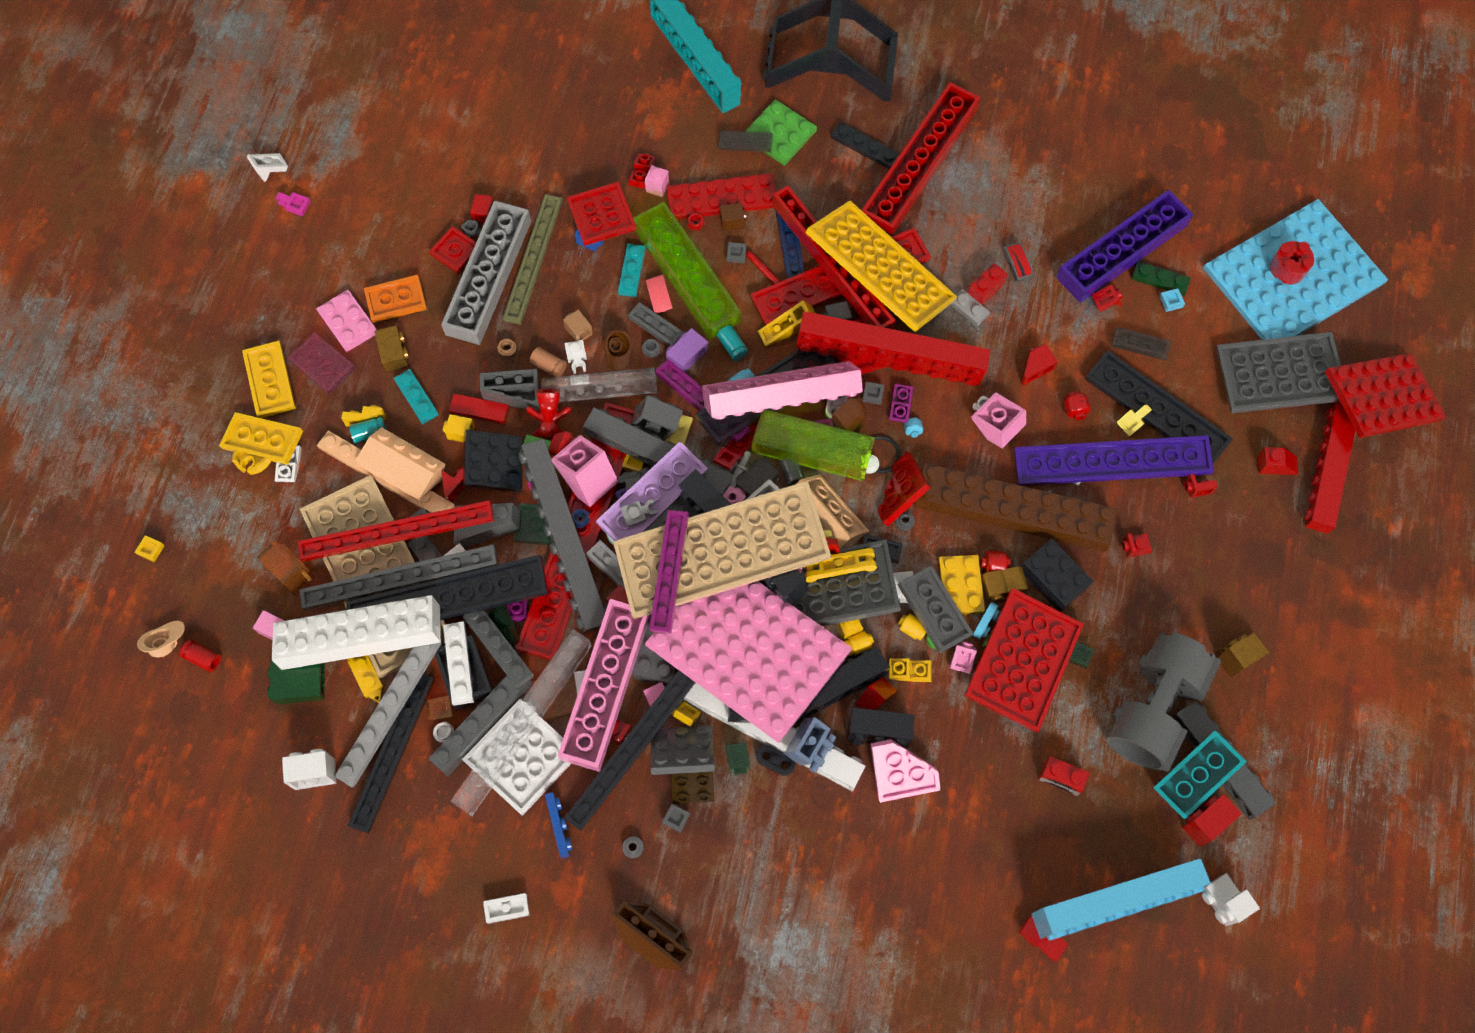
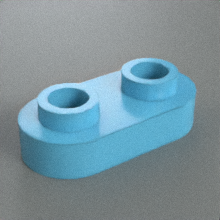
[973,601,1000,639]

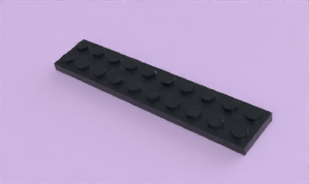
[346,555,548,621]

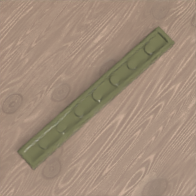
[503,194,563,325]

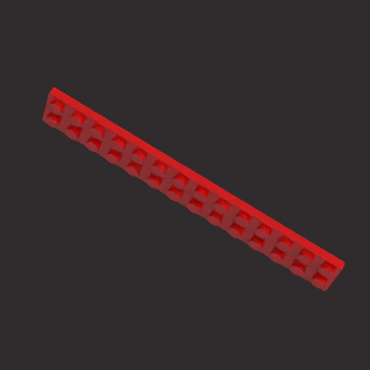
[515,402,634,662]

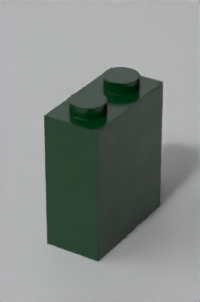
[267,660,325,704]

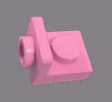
[950,641,977,674]

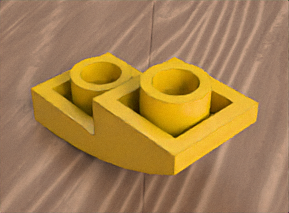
[341,405,386,426]
[889,658,932,682]

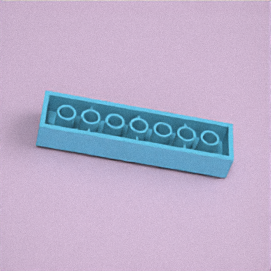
[1031,858,1211,941]

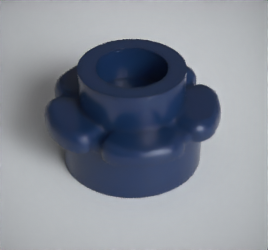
[571,509,590,528]

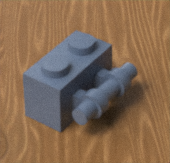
[784,717,836,773]

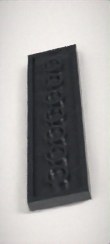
[695,349,836,446]
[1085,350,1233,464]

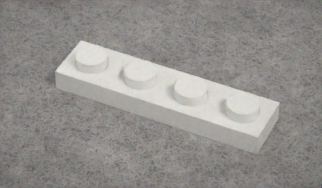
[443,621,474,706]

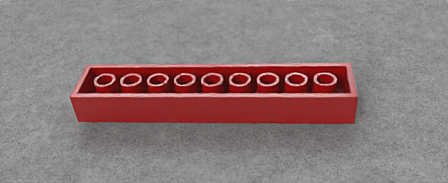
[861,82,981,237]
[796,311,990,386]

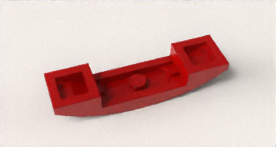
[713,417,766,470]

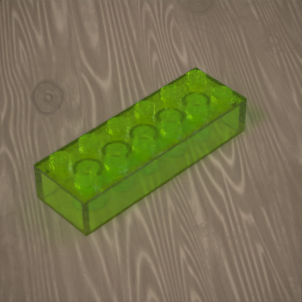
[752,409,875,481]

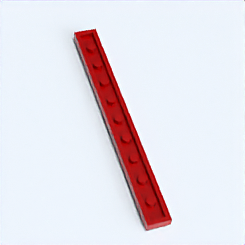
[298,500,494,562]

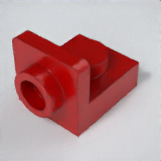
[1091,284,1123,312]
[1184,474,1218,498]
[1121,533,1152,558]
[610,718,633,745]

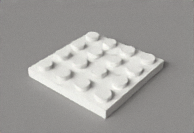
[462,699,571,816]

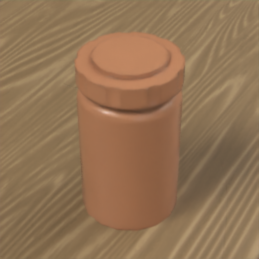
[530,347,567,378]

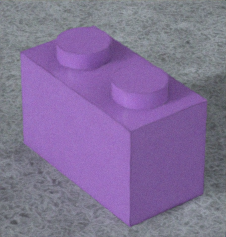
[666,328,708,373]

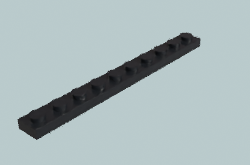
[564,670,696,831]

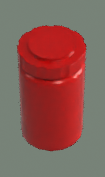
[179,639,221,673]

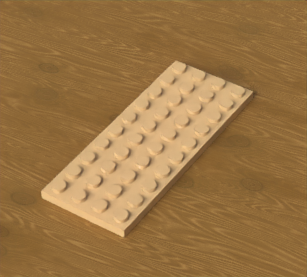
[300,475,445,679]
[613,481,832,619]

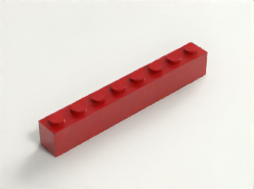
[1304,401,1355,534]

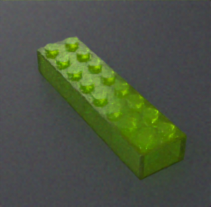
[633,202,741,340]

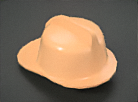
[137,621,185,657]

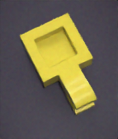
[1116,404,1152,436]

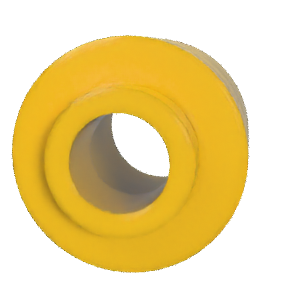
[898,613,926,641]
[844,631,874,657]

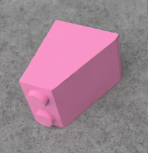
[551,435,618,507]

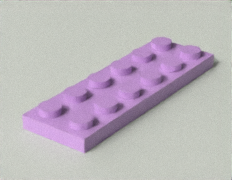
[596,442,708,541]

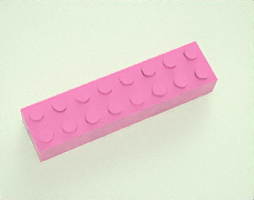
[702,361,863,419]
[558,599,650,772]

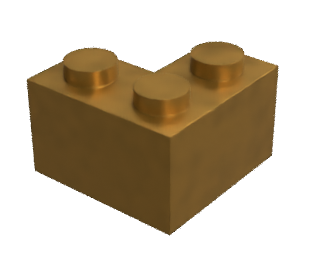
[1218,633,1269,678]

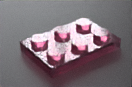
[288,332,356,394]

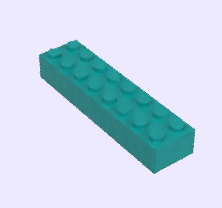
[649,0,742,114]

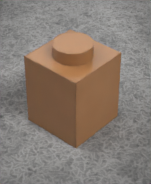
[563,310,593,341]

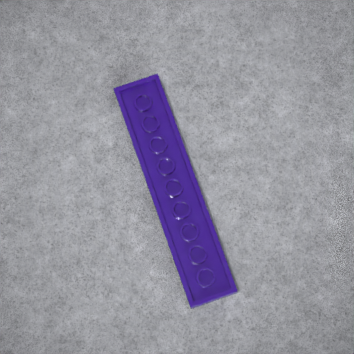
[1014,435,1214,486]

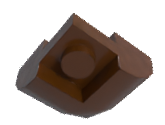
[831,395,867,438]

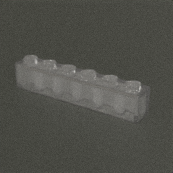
[541,368,657,402]

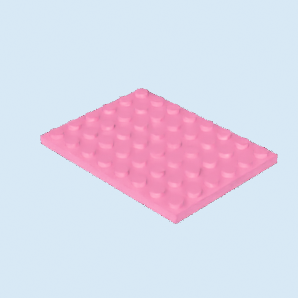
[646,581,852,743]

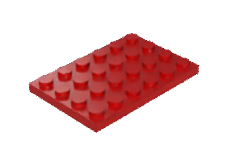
[1325,353,1446,438]
[964,588,1084,733]

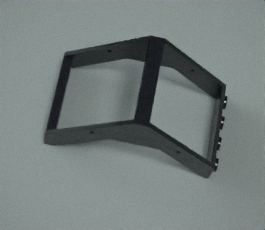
[763,0,898,101]

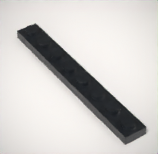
[348,674,435,834]

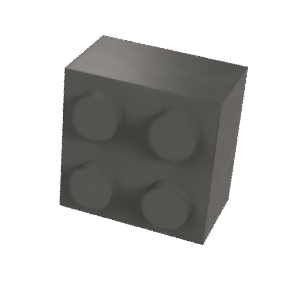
[630,395,683,441]

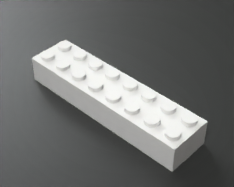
[272,595,441,670]

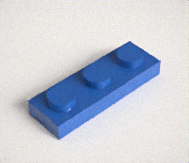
[545,792,573,859]

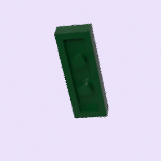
[1131,261,1191,296]

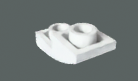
[275,446,302,482]

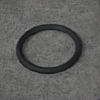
[861,436,901,473]

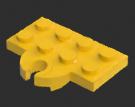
[219,412,303,475]

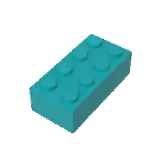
[1154,730,1247,820]

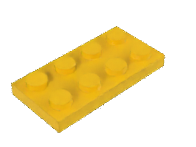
[242,341,296,418]

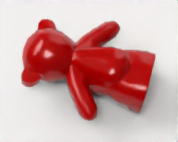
[526,388,571,440]

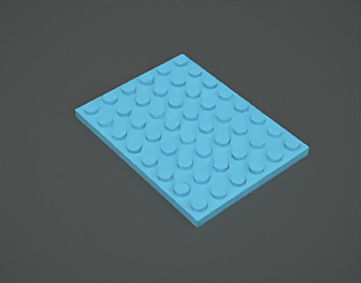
[1203,199,1388,340]

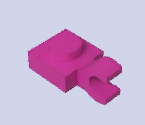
[276,192,311,217]

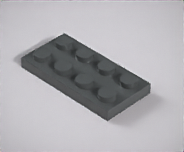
[897,565,974,654]

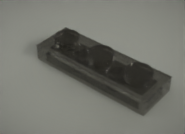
[718,130,773,152]
[1111,327,1171,361]

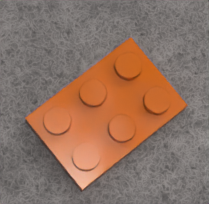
[364,275,427,323]

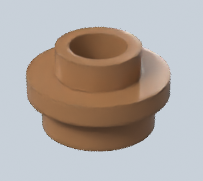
[498,339,517,357]

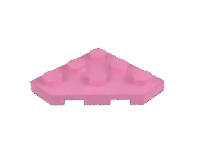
[871,739,940,802]

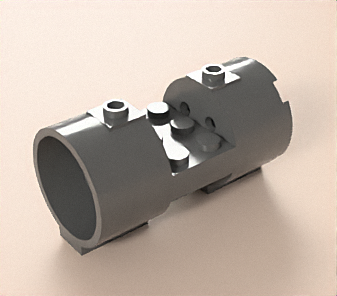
[1106,632,1221,773]

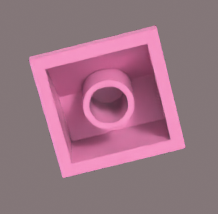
[972,392,1026,448]

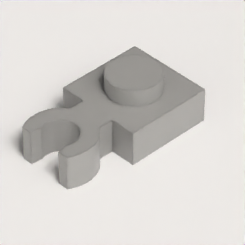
[620,500,658,527]

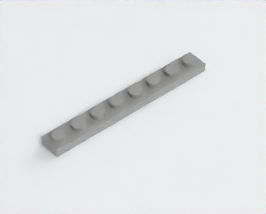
[335,643,442,787]

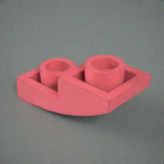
[646,275,673,313]

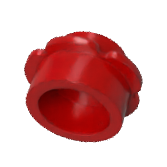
[687,213,705,231]

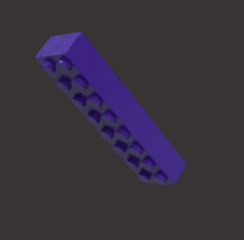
[1056,190,1194,303]

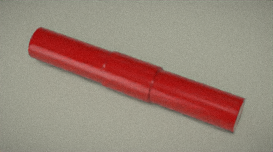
[746,251,781,284]

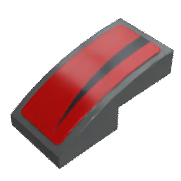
[1003,242,1034,281]

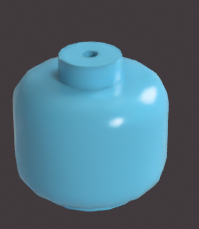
[904,417,923,438]

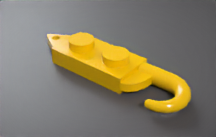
[347,655,385,703]

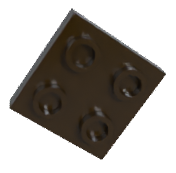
[671,771,714,803]

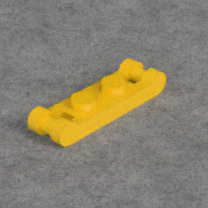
[804,548,877,582]

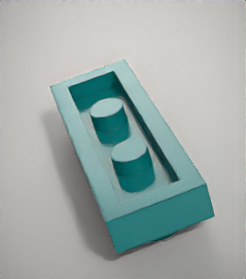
[618,244,646,297]
[393,369,439,424]

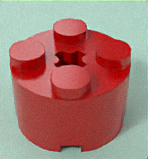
[1270,241,1315,284]

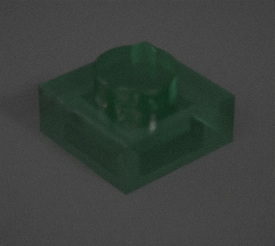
[1068,642,1095,669]

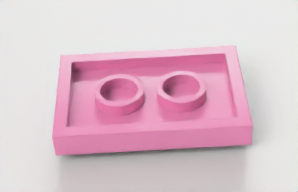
[316,290,377,352]

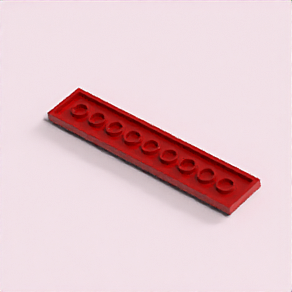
[750,228,931,326]

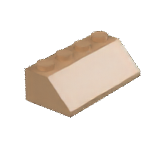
[355,427,445,500]
[797,474,869,549]

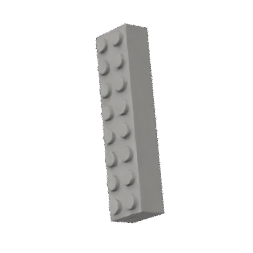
[441,201,531,345]

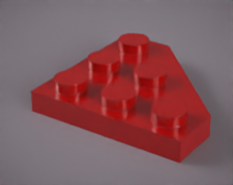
[877,451,930,526]

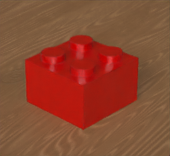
[1182,794,1242,847]

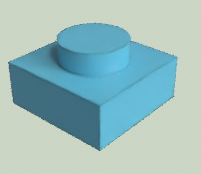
[1159,289,1185,312]

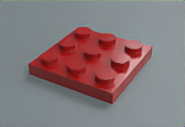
[567,182,636,246]

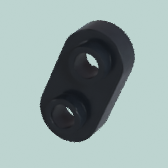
[756,745,795,776]

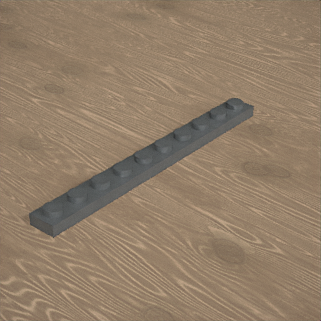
[407,536,534,689]
[300,545,498,610]

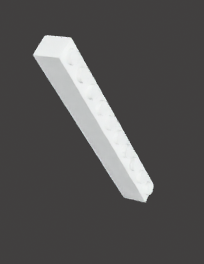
[683,683,865,792]

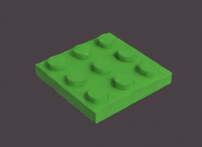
[743,99,817,166]

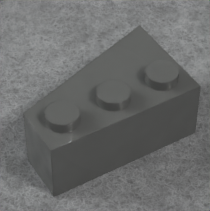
[480,369,540,412]
[453,503,521,549]

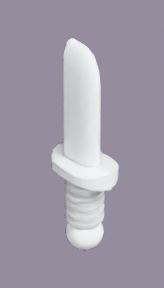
[728,451,751,488]

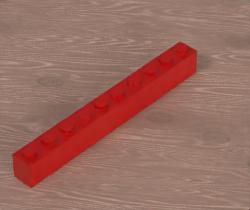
[773,185,896,330]

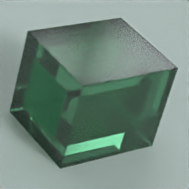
[726,742,751,776]

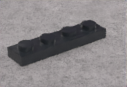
[831,122,900,169]

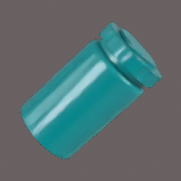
[717,325,749,362]
[349,416,387,443]

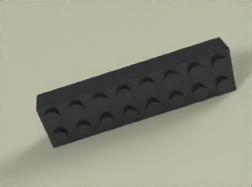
[678,469,809,605]

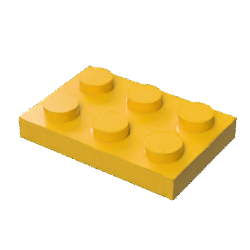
[938,555,985,615]

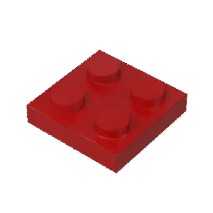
[429,226,476,274]

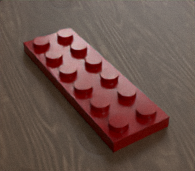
[666,173,776,221]

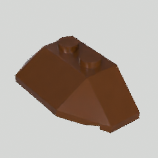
[611,900,693,970]

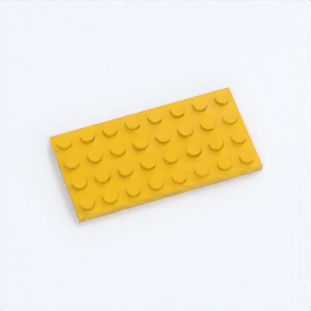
[806,201,957,332]

